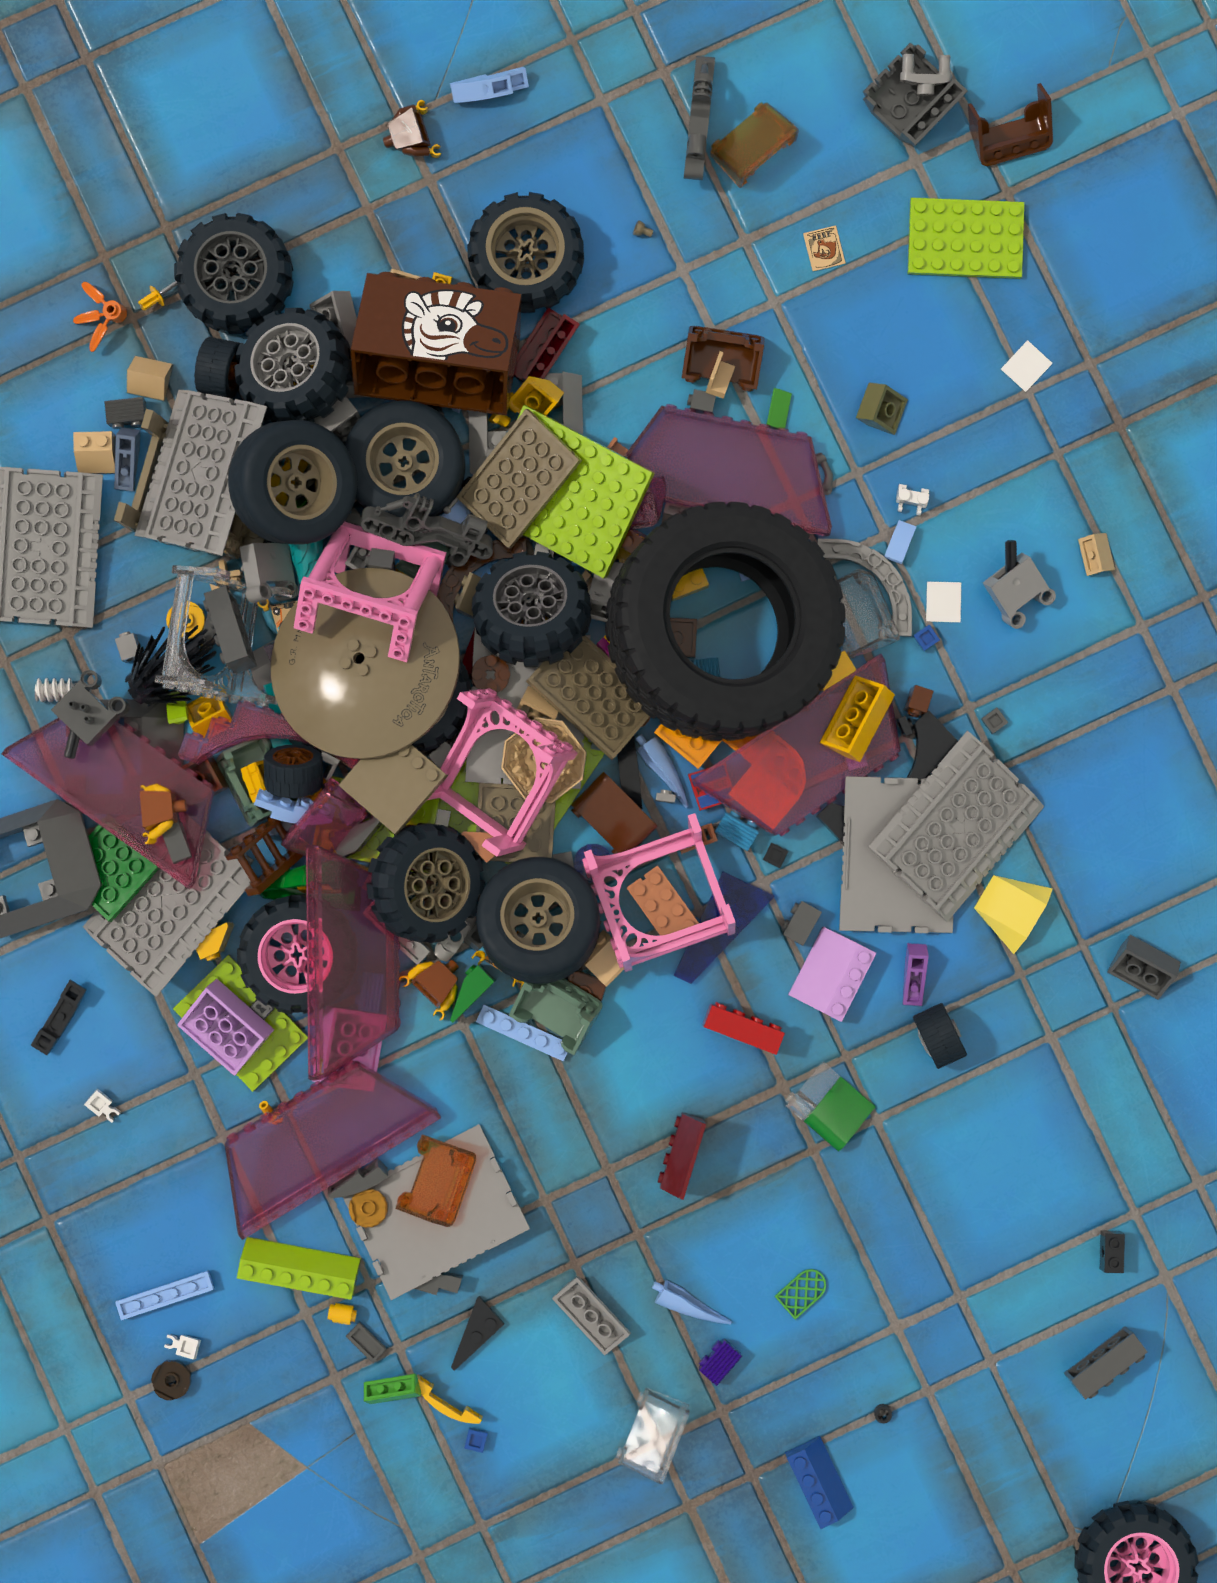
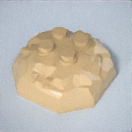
[501,717,587,803]

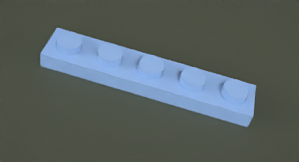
[476,1004,568,1061]
[115,1270,215,1320]

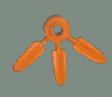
[73,282,127,352]

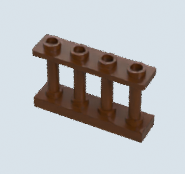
[226,815,308,896]

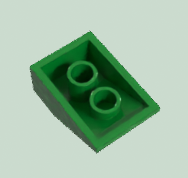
[450,965,496,1023]

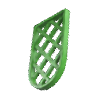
[775,1269,826,1320]

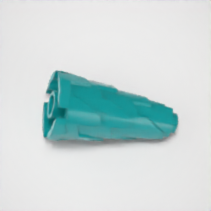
[288,539,324,585]

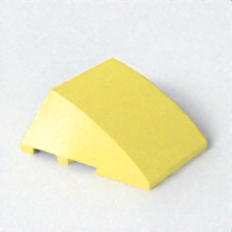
[974,875,1053,954]

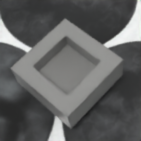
[655,790,676,803]

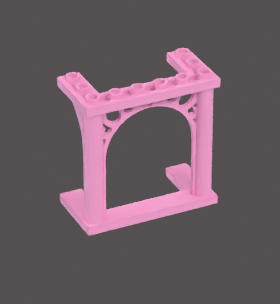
[294,522,447,662]
[428,688,578,857]
[582,813,736,972]

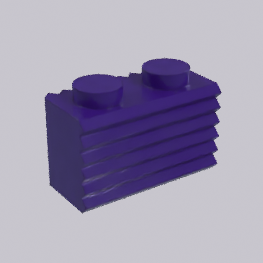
[698,1339,742,1386]

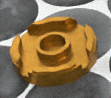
[349,1189,388,1228]

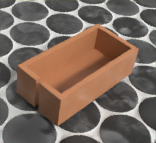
[627,865,699,936]

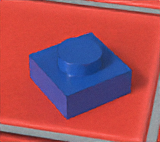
[913,625,940,652]
[464,1428,488,1453]

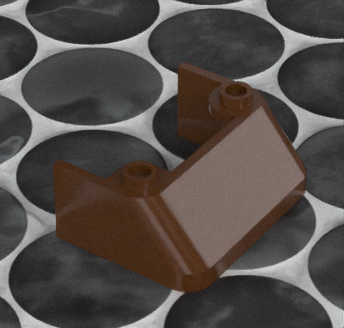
[968,83,1053,166]

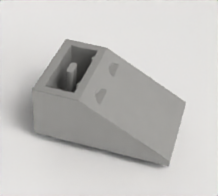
[589,561,624,622]

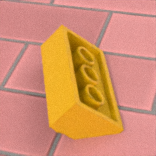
[820,675,895,762]

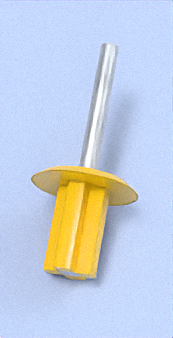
[138,281,177,311]

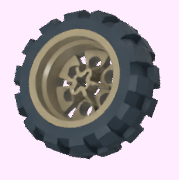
[467,192,584,313]

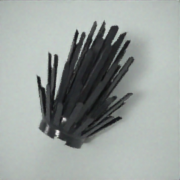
[125,623,217,707]

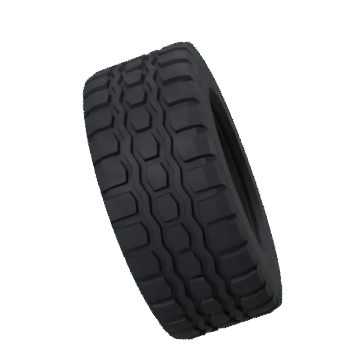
[605,501,846,741]

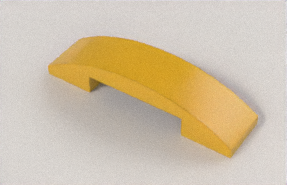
[417,1374,483,1424]

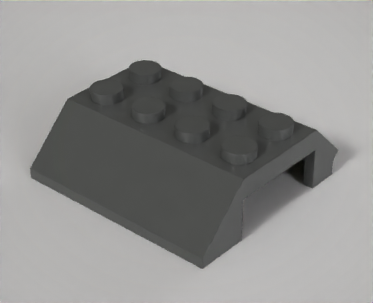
[863,43,968,146]

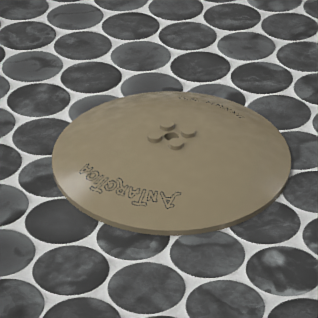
[271,568,460,759]

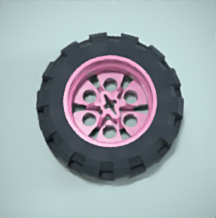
[237,894,358,1014]
[1074,1501,1199,1583]

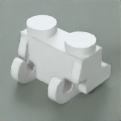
[896,484,929,516]

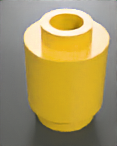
[328,1303,357,1325]

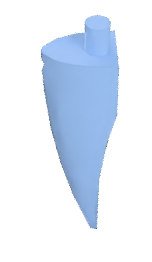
[636,734,688,808]
[652,1280,732,1325]

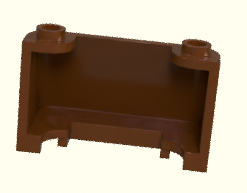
[682,326,765,391]
[571,772,658,854]

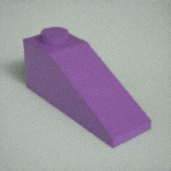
[903,943,929,1006]

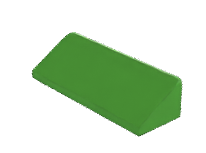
[364,1374,421,1404]

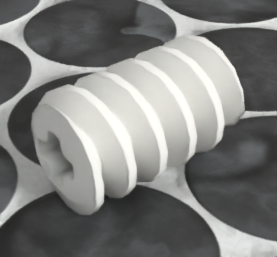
[35,678,76,702]

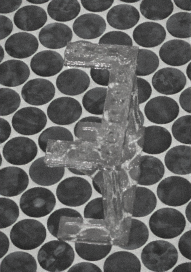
[155,565,294,707]

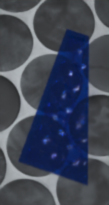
[674,872,775,984]

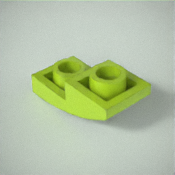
[167,695,189,724]

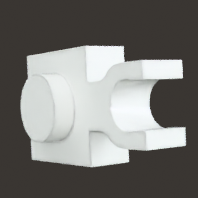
[84,1088,121,1123]
[164,1334,201,1360]

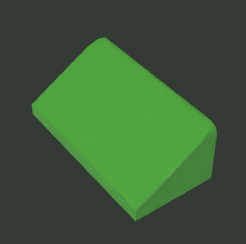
[766,388,792,431]

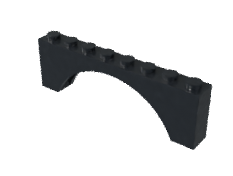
[816,711,958,846]

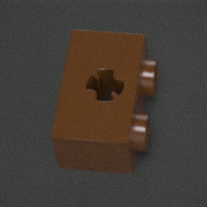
[904,685,934,718]

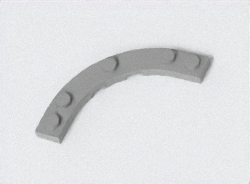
[817,539,912,637]

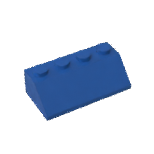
[785,1436,854,1529]

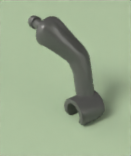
[813,453,833,495]

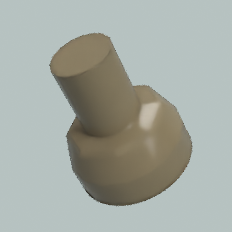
[633,220,653,237]

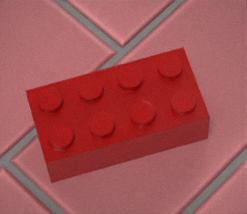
[702,1002,785,1055]

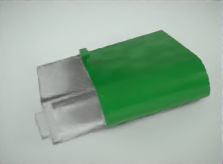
[785,1061,875,1152]

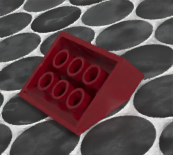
[657,1112,706,1200]

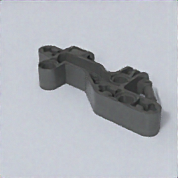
[684,56,715,180]
[361,493,493,567]

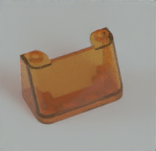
[710,102,799,188]
[395,1134,476,1227]

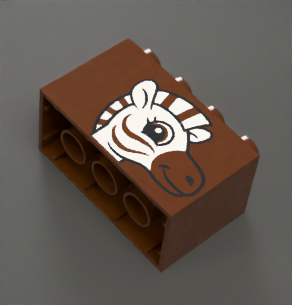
[351,272,521,416]

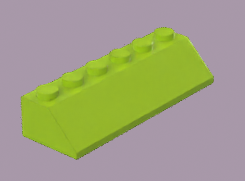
[237,1237,361,1300]

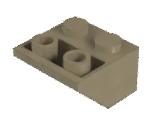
[453,572,481,619]

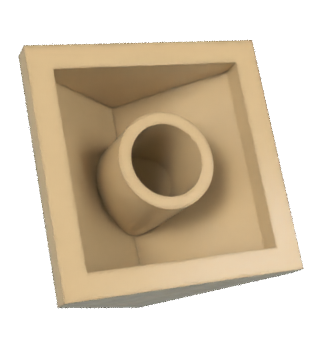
[127,356,173,401]

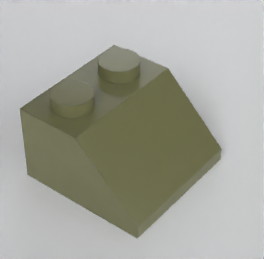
[856,383,908,435]

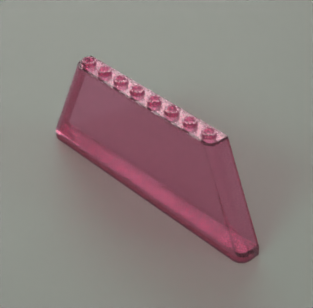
[624,404,832,536]
[691,653,901,836]
[2,717,214,889]
[306,845,401,1081]
[225,1060,441,1240]

